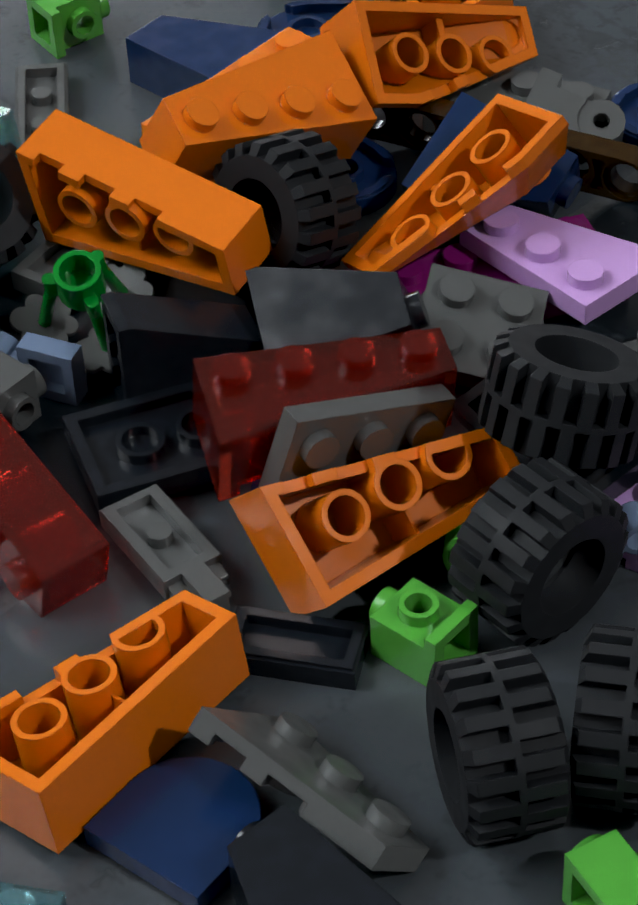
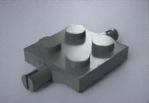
[405,263,549,389]

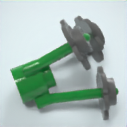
[9,250,155,374]

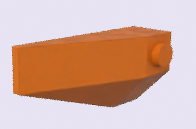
[319,0,538,108]

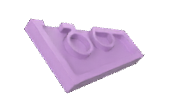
[460,204,638,325]

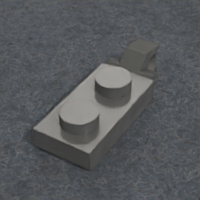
[99,484,231,611]

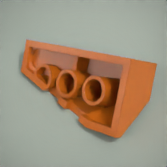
[341,93,569,272]

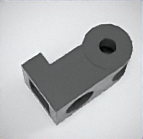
[525,66,626,159]

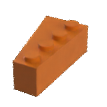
[139,30,377,180]
[15,109,273,295]
[229,428,520,615]
[0,590,250,854]

